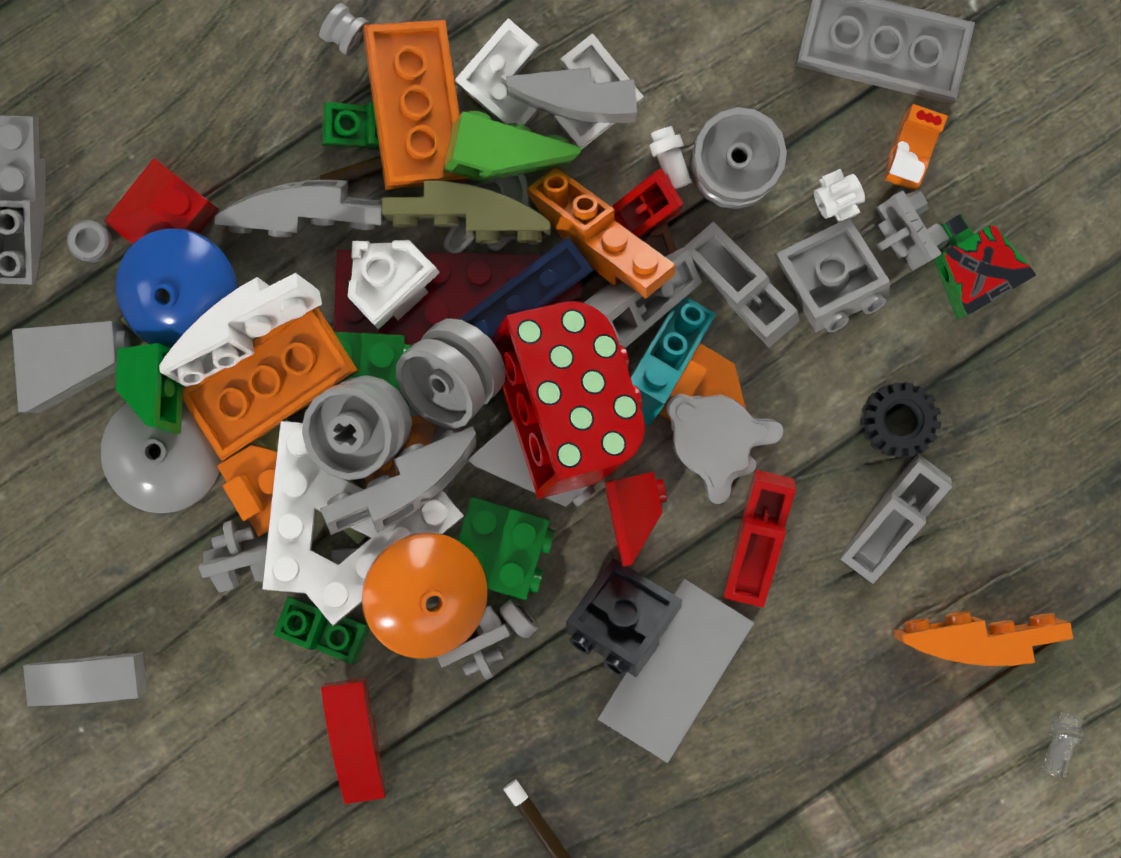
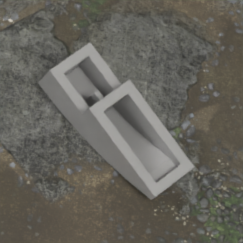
[506,67,638,123]
[683,221,800,348]
[840,454,952,584]
[23,652,147,706]

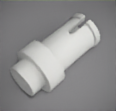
[649,126,693,189]

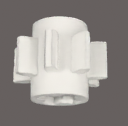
[814,169,865,223]

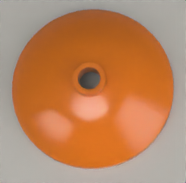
[362,532,488,659]

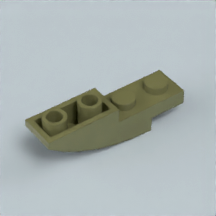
[382,181,551,244]

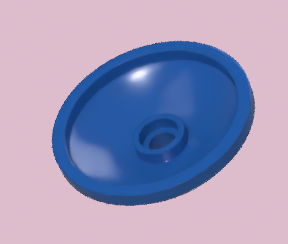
[116,228,238,348]

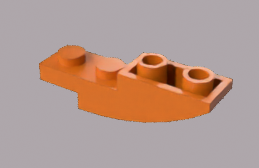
[527,167,675,299]
[893,611,1073,666]

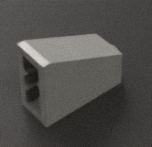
[12,321,131,414]
[468,420,596,507]

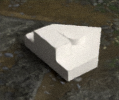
[348,240,440,329]

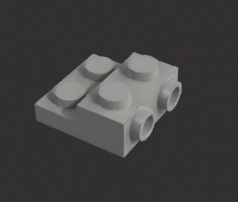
[776,218,890,332]

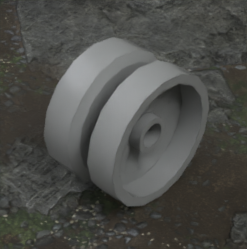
[690,107,787,209]
[396,319,506,429]
[302,375,412,480]

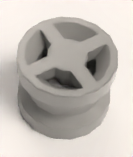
[319,3,370,56]

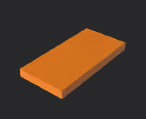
[363,20,469,190]
[183,307,358,461]

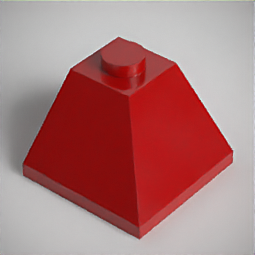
[104,158,219,244]
[604,472,668,567]

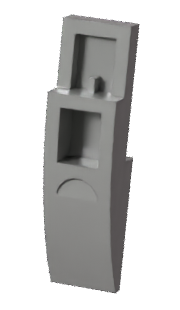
[0,115,46,285]
[215,180,385,238]
[320,426,476,535]

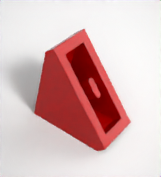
[611,168,684,238]

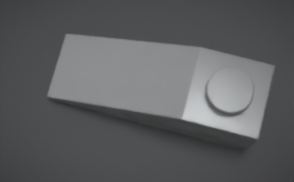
[584,248,702,348]

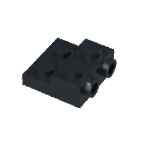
[566,558,682,677]

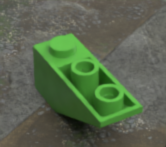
[443,111,581,182]

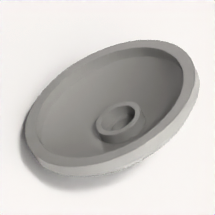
[101,401,223,513]

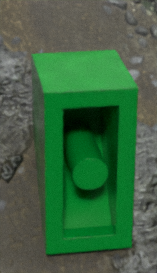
[115,343,183,434]

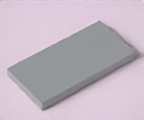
[795,0,975,104]
[597,578,755,763]

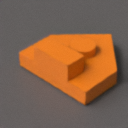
[658,343,746,422]
[217,444,277,537]

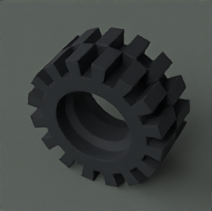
[860,382,941,457]

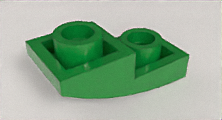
[322,102,380,148]
[273,596,370,664]

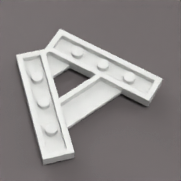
[262,421,464,626]

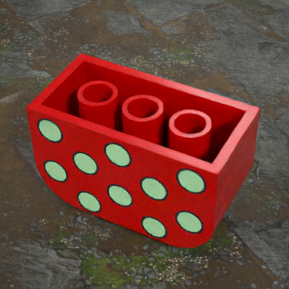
[491,301,645,500]

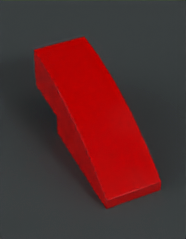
[724,469,796,608]
[321,677,386,804]

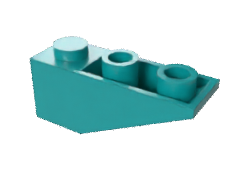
[631,296,716,426]

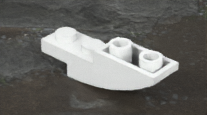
[159,273,322,387]

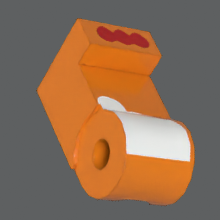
[884,104,948,191]

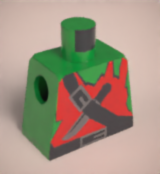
[934,213,1036,319]

